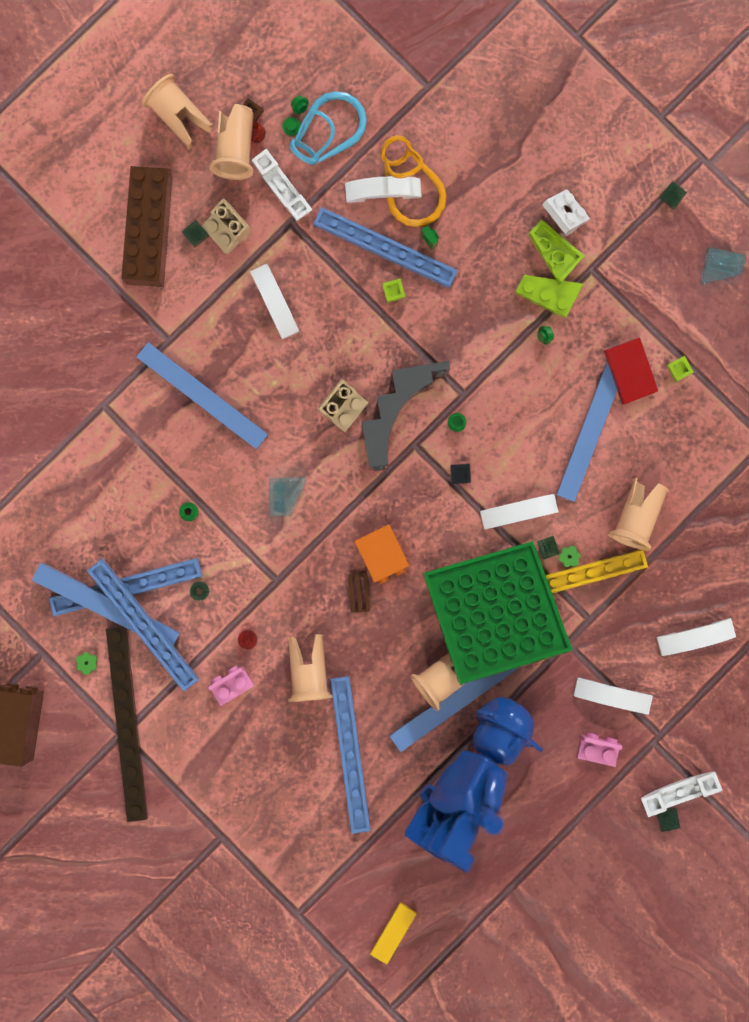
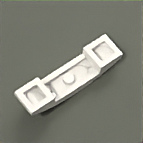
[251,149,312,221]
[345,176,421,203]
[250,264,299,340]
[480,494,558,530]
[656,618,736,656]
[573,677,653,715]
[641,771,723,817]

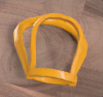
[380,135,447,227]

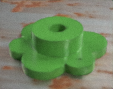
[558,546,581,567]
[76,652,97,675]

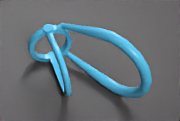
[289,91,367,166]

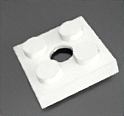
[542,189,590,236]

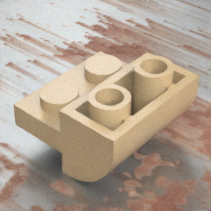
[201,198,251,254]
[317,379,369,432]

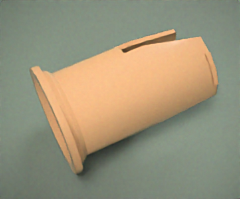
[142,74,214,150]
[209,104,253,180]
[608,478,669,551]
[287,634,333,702]
[410,653,465,712]

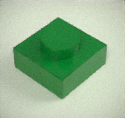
[421,225,439,250]

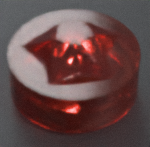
[251,122,266,143]
[238,630,258,650]

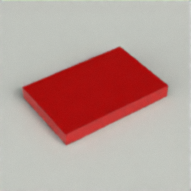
[604,337,658,405]

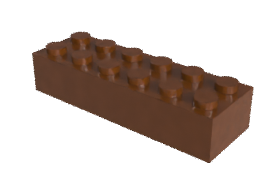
[121,166,173,287]

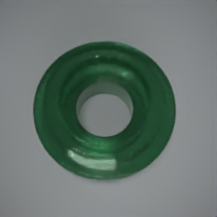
[190,582,209,601]

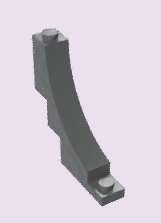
[362,361,450,471]

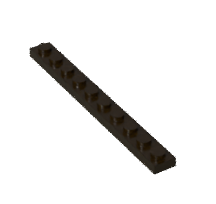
[106,627,148,822]

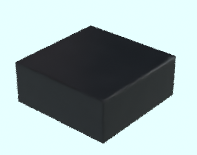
[450,464,471,484]

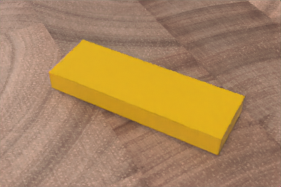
[370,902,417,965]

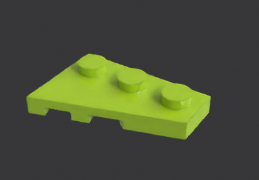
[528,219,584,285]
[515,275,583,318]

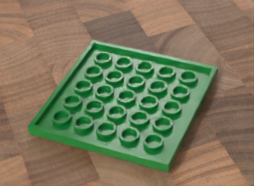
[423,541,572,685]

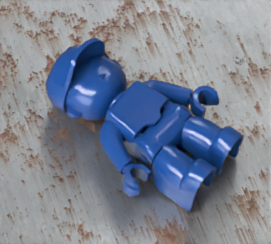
[405,697,543,874]

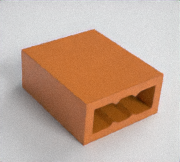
[355,524,409,584]

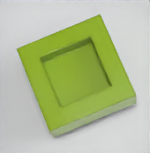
[382,279,406,303]
[666,356,694,382]

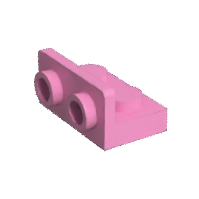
[208,665,255,706]
[576,733,622,767]

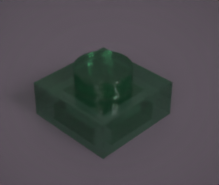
[659,181,687,210]
[182,220,209,248]
[537,536,560,560]
[656,807,681,832]

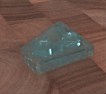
[700,247,746,285]
[269,477,307,517]

